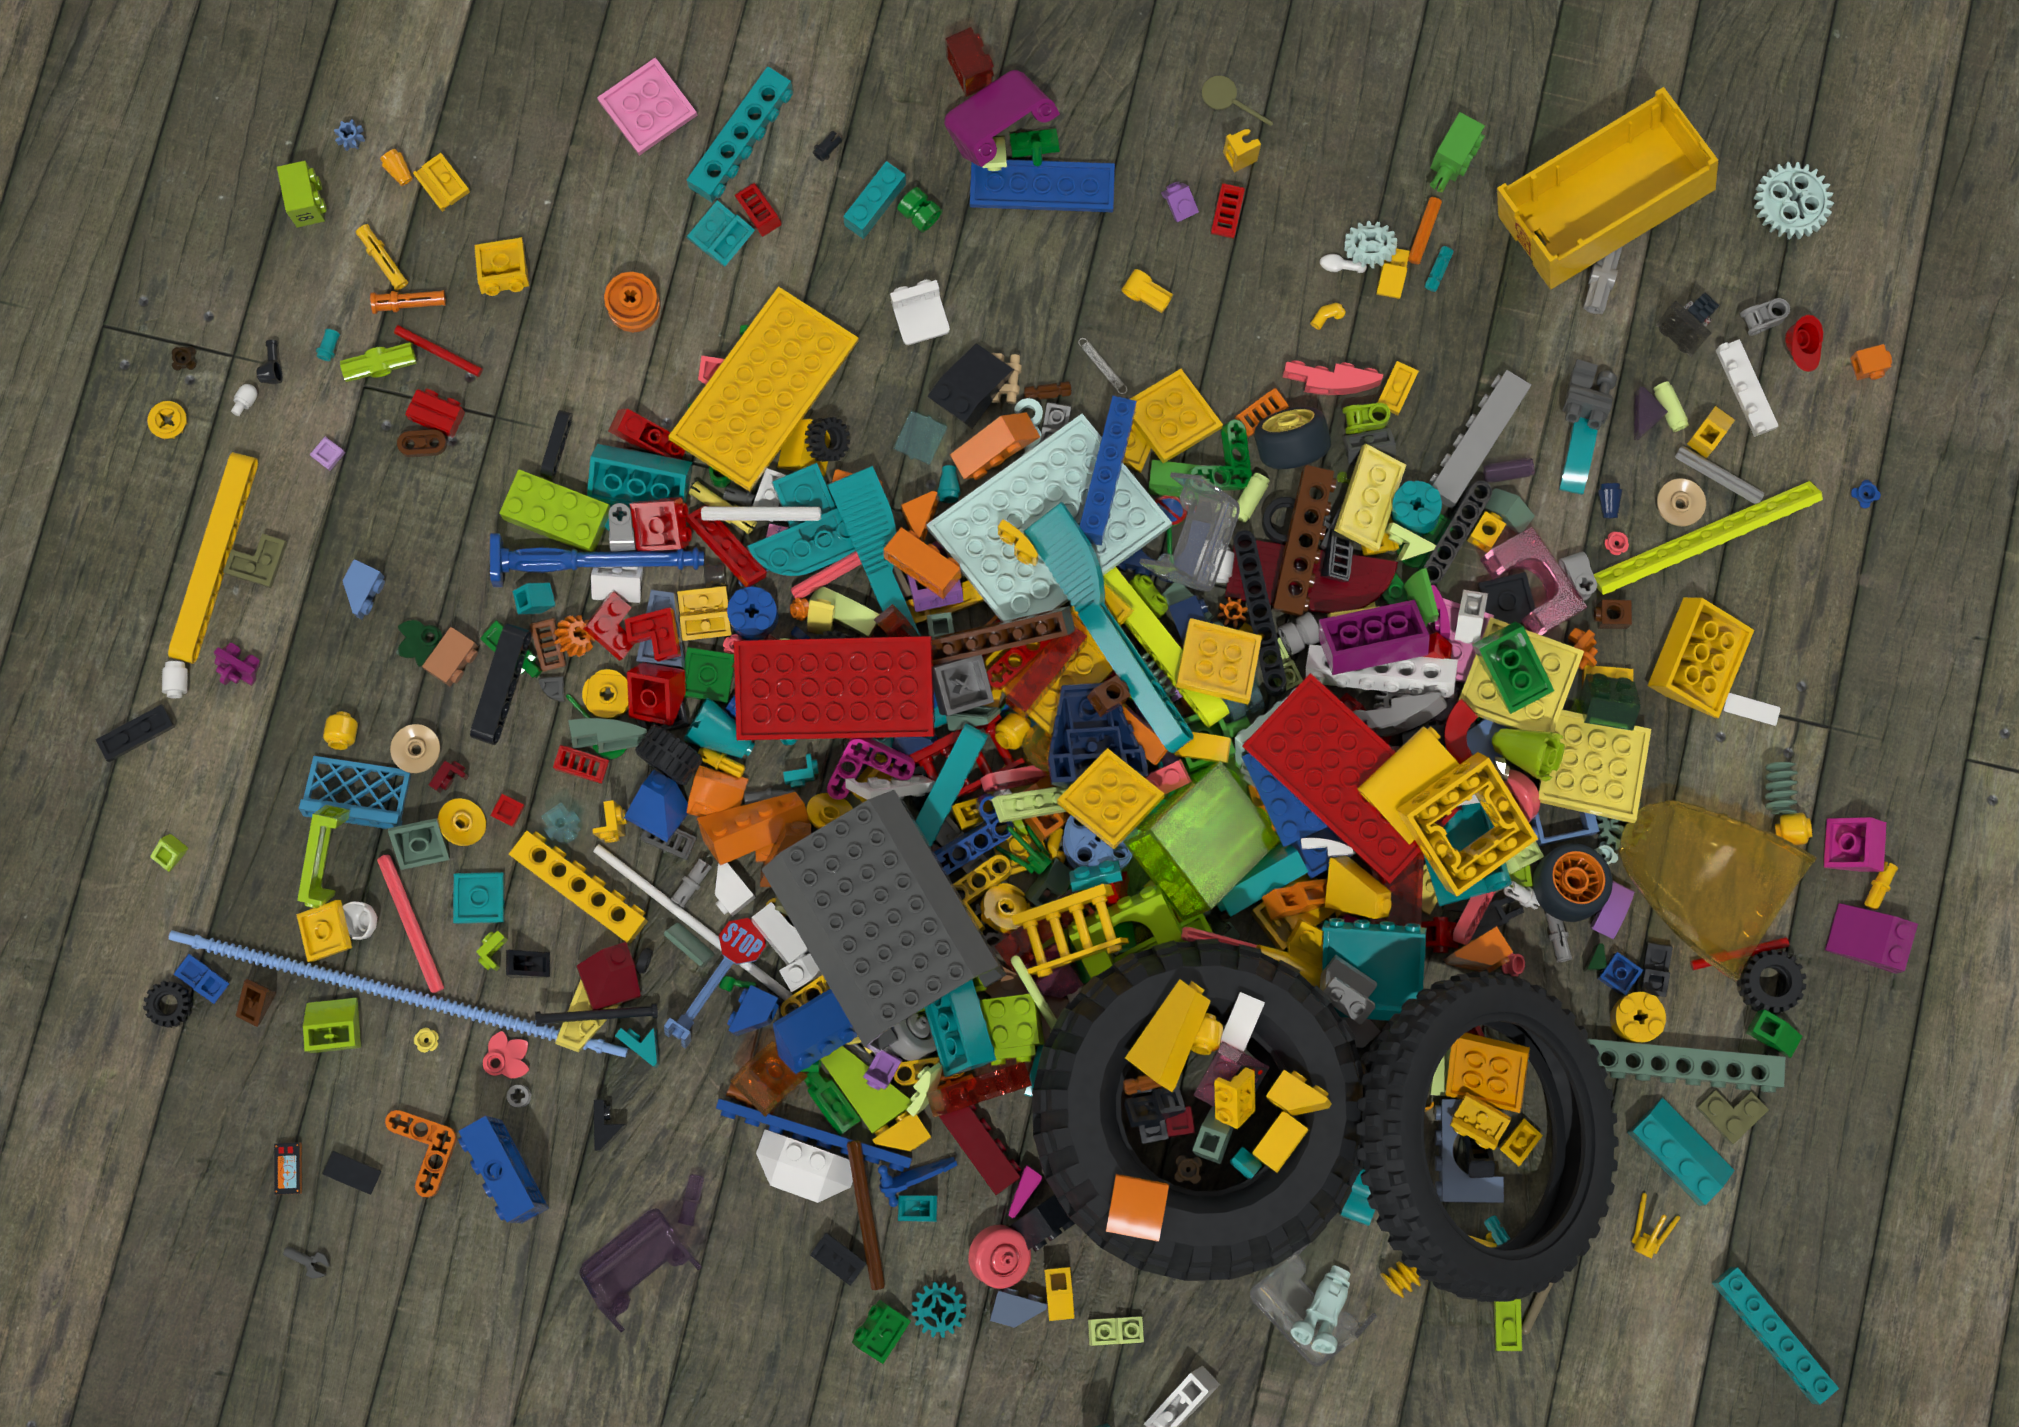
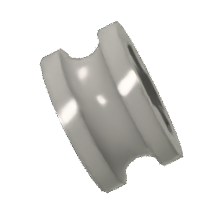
[507,1085,532,1107]

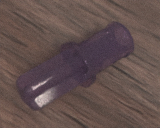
[678,1174,704,1226]

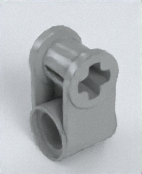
[1740,298,1790,336]
[609,503,636,552]
[1559,551,1597,601]

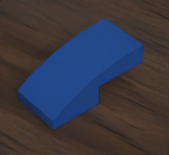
[174,954,230,1004]

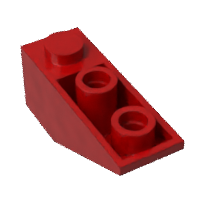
[608,408,686,460]

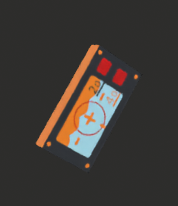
[274,1143,302,1195]

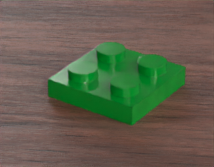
[683,647,734,704]

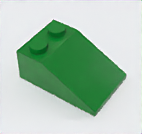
[1472,621,1554,714]

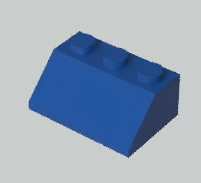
[773,989,857,1074]

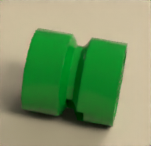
[897,187,943,233]

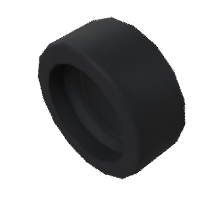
[1262,497,1309,545]

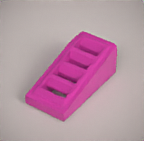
[1009,1166,1043,1219]

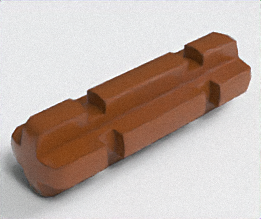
[1123,1075,1162,1095]

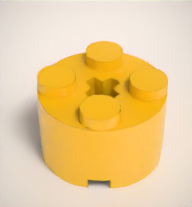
[1610,992,1666,1044]

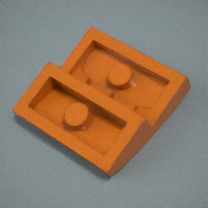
[1106,1174,1169,1242]

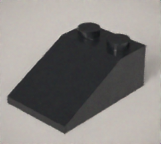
[927,343,1015,429]

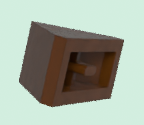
[236,979,276,1027]

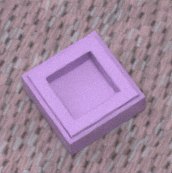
[310,436,345,471]

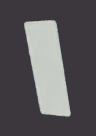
[1724,693,1780,726]

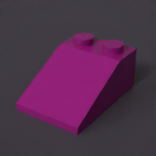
[1825,903,1918,974]

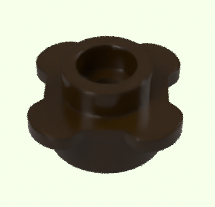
[172,347,196,371]
[1174,1156,1202,1184]

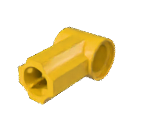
[1121,269,1173,313]

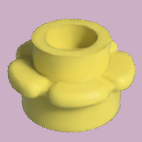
[414,1028,439,1053]

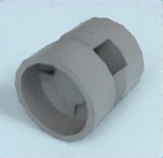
[1277,612,1320,655]

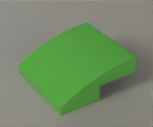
[1404,568,1439,628]

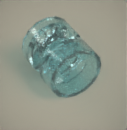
[1221,682,1265,721]

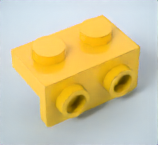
[592,800,628,843]
[1450,1092,1511,1150]

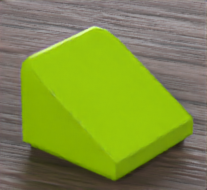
[150,834,188,872]

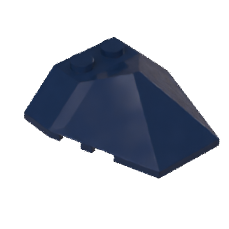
[1048,683,1149,789]

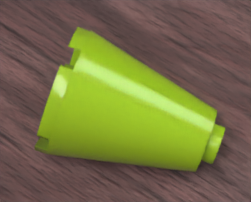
[1491,728,1565,782]

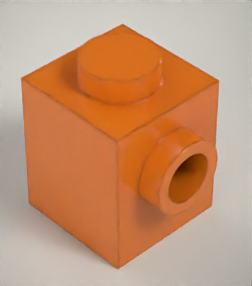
[1850,344,1892,380]

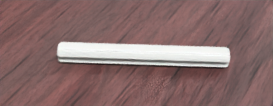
[701,506,822,521]

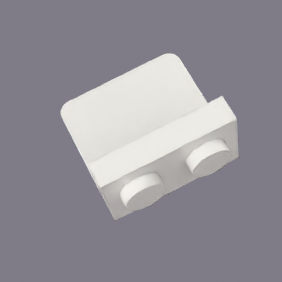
[890,280,950,345]

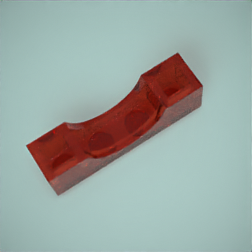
[994,887,1095,972]
[926,1062,1032,1117]

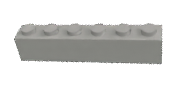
[1428,370,1531,509]

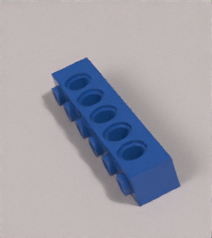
[1080,396,1137,546]

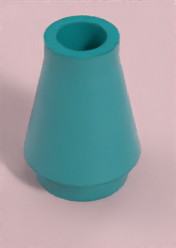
[937,465,961,503]

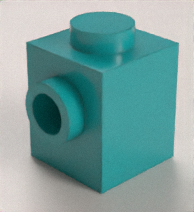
[512,583,556,614]

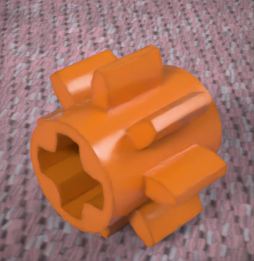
[1217,597,1248,629]

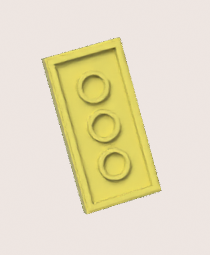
[1334,444,1406,551]

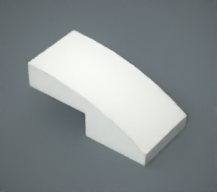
[1301,838,1353,857]
[1221,992,1265,1053]

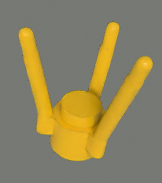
[1631,1193,1680,1259]

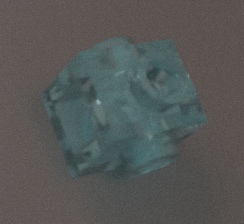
[541,802,581,844]

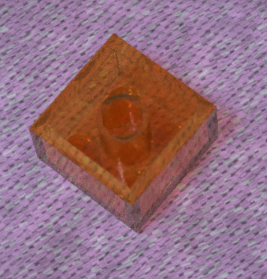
[731,1041,808,1117]

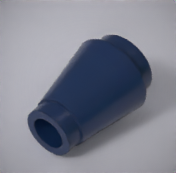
[1598,483,1622,518]

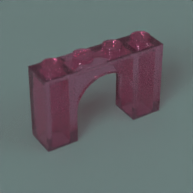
[1480,527,1587,636]

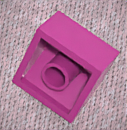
[1824,817,1886,872]

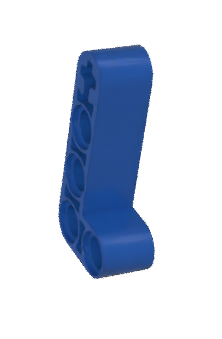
[934,793,1014,875]

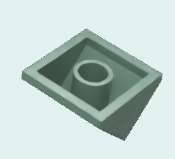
[388,818,450,870]

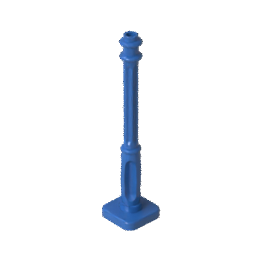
[490,533,704,587]

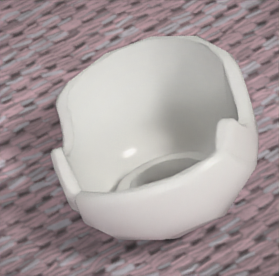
[342,901,378,940]

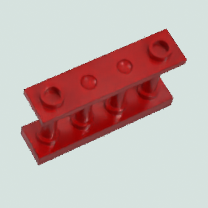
[909,714,1025,805]

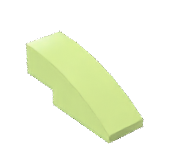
[808,587,882,638]

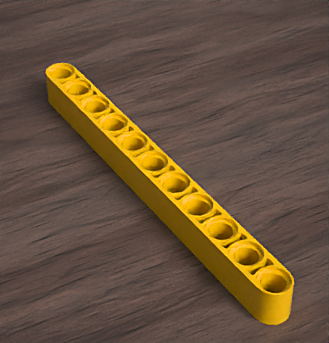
[781,855,1012,1017]

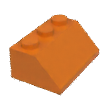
[1444,926,1513,973]

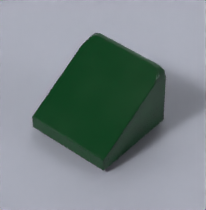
[1584,943,1607,972]

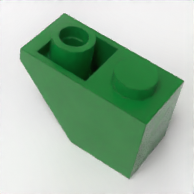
[1746,1009,1803,1058]

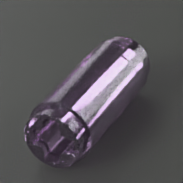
[1483,458,1535,483]

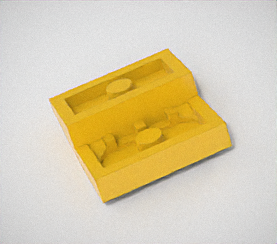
[677,585,732,641]

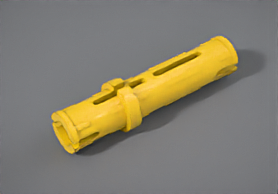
[356,224,408,291]

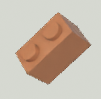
[422,627,479,687]

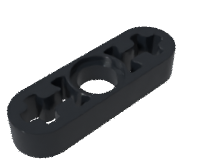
[540,410,573,480]

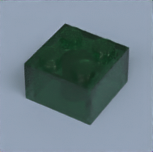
[1579,673,1641,731]

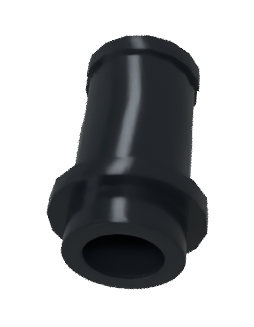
[813,131,842,162]

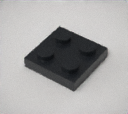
[1477,572,1538,624]

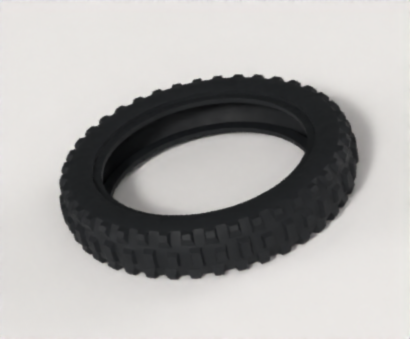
[1356,971,1619,1302]

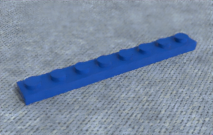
[716,1099,912,1172]

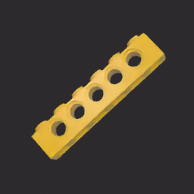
[509,831,648,945]

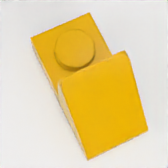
[1376,248,1410,299]
[1498,1118,1543,1166]

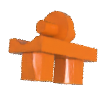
[1568,628,1598,670]

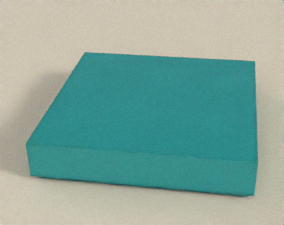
[453,872,505,924]

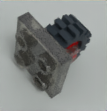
[1656,292,1720,357]

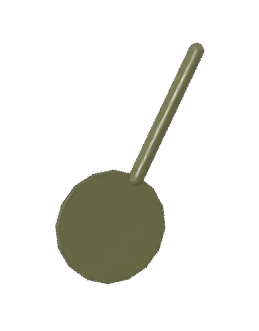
[1202,76,1273,126]

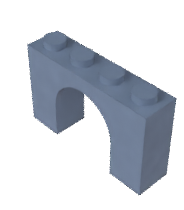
[1434,1099,1504,1203]

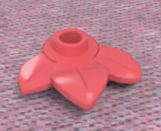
[483,1031,529,1079]

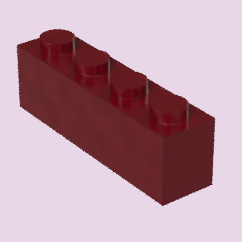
[936,1095,1021,1196]

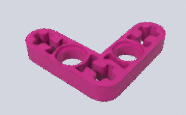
[827,738,915,800]

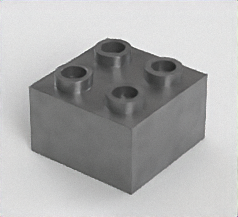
[932,655,994,716]

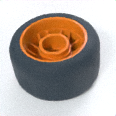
[1533,843,1613,922]

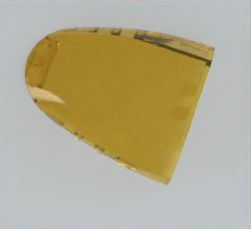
[1620,800,1817,982]

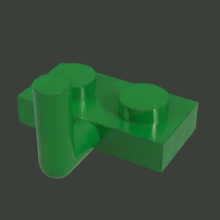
[1009,128,1060,167]

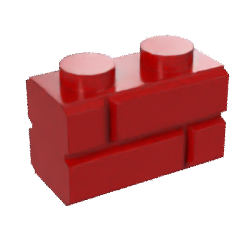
[405,388,465,438]

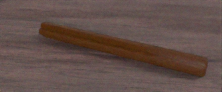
[847,1140,885,1290]

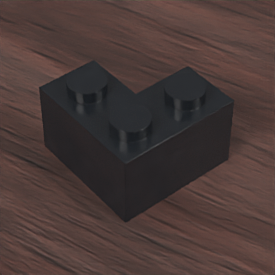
[1009,1194,1075,1252]

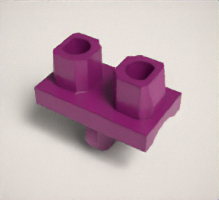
[213,642,260,686]

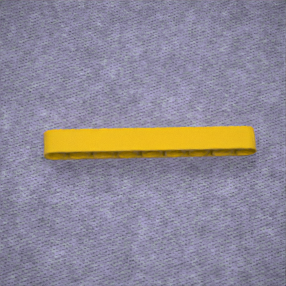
[168,452,258,664]

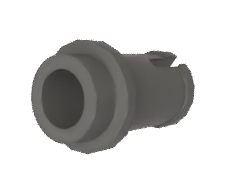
[723,485,756,507]

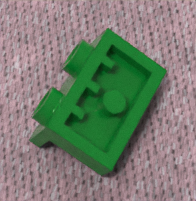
[852,1300,911,1364]

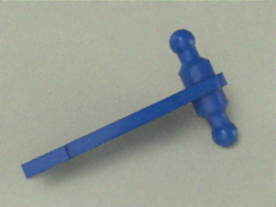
[878,1157,957,1207]

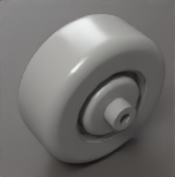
[890,1011,937,1061]

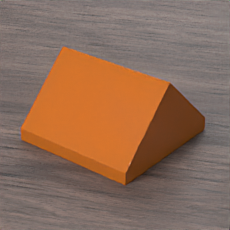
[901,491,938,542]

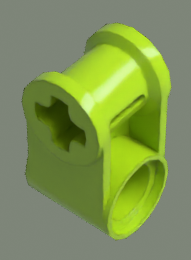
[1342,403,1390,434]

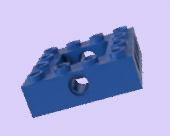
[458,1116,549,1224]

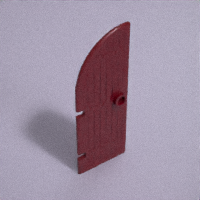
[1225,540,1398,614]

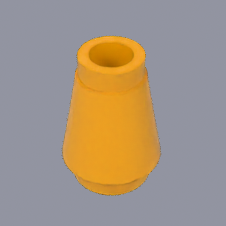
[380,149,413,186]

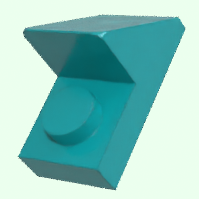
[615,1028,660,1068]

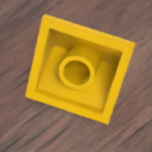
[777,419,830,477]

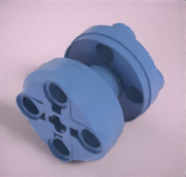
[1063,815,1137,871]

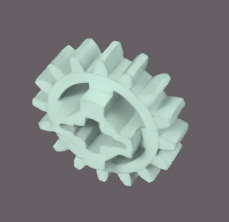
[1344,221,1397,268]

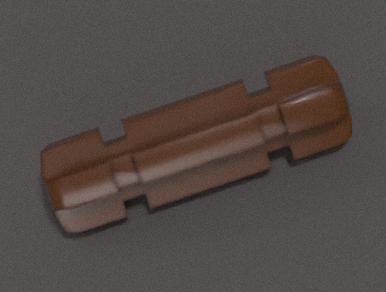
[1024,382,1072,400]

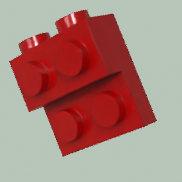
[630,497,692,552]

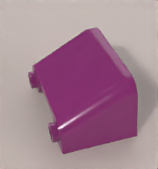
[944,70,1060,167]

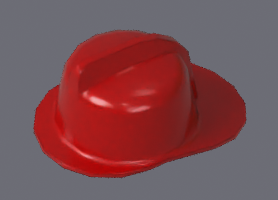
[1785,315,1824,372]

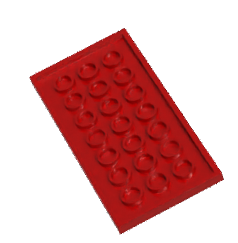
[734,636,935,740]
[1242,673,1459,884]

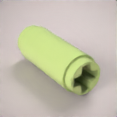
[1653,381,1689,432]
[1231,473,1270,523]

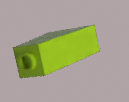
[820,1046,913,1134]

